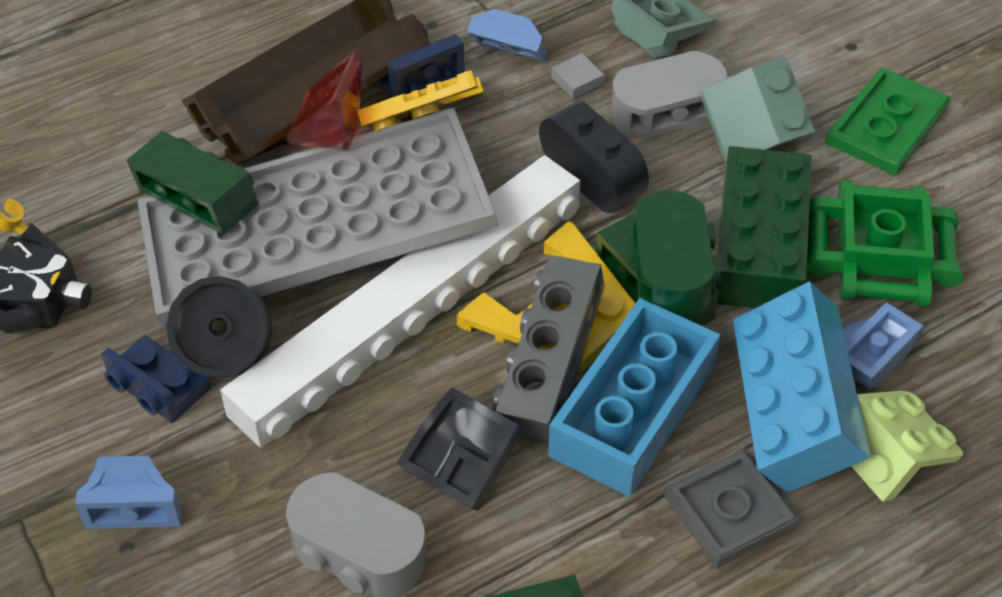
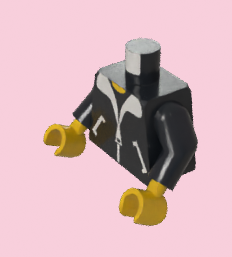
[0,199,92,334]

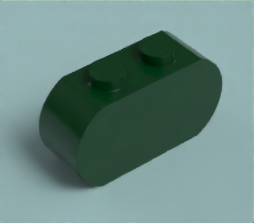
[632,190,721,318]

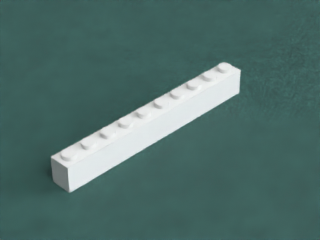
[220,155,580,448]

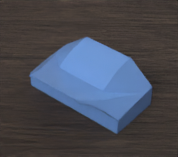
[467,9,548,62]
[843,302,923,389]
[75,456,183,529]

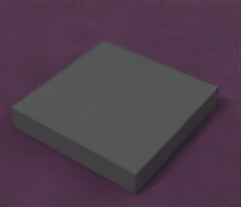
[664,449,799,569]

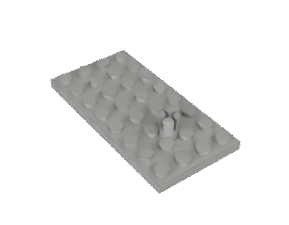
[137,108,498,326]

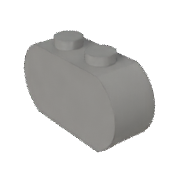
[611,51,727,138]
[286,473,427,597]

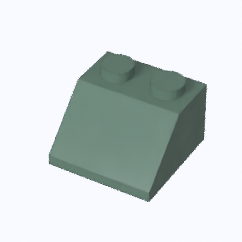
[699,57,815,164]

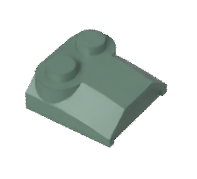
[611,0,716,58]

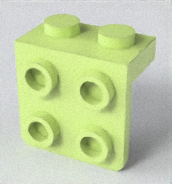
[851,391,963,502]

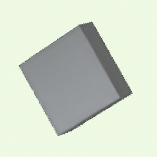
[551,53,605,99]

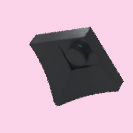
[397,387,524,511]

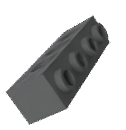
[493,254,605,442]

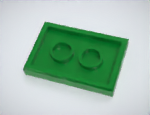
[825,67,951,176]

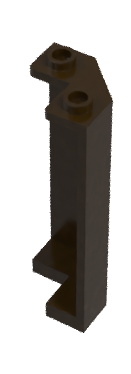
[181,0,431,164]

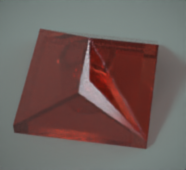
[286,48,363,150]

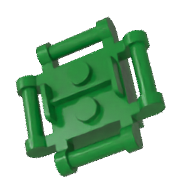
[807,179,963,307]

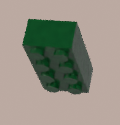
[714,146,812,309]

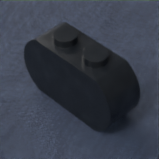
[539,101,649,213]

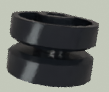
[166,276,273,377]

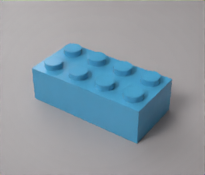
[733,281,871,493]
[548,298,721,498]

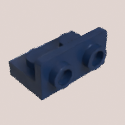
[380,34,465,98]
[101,334,211,424]

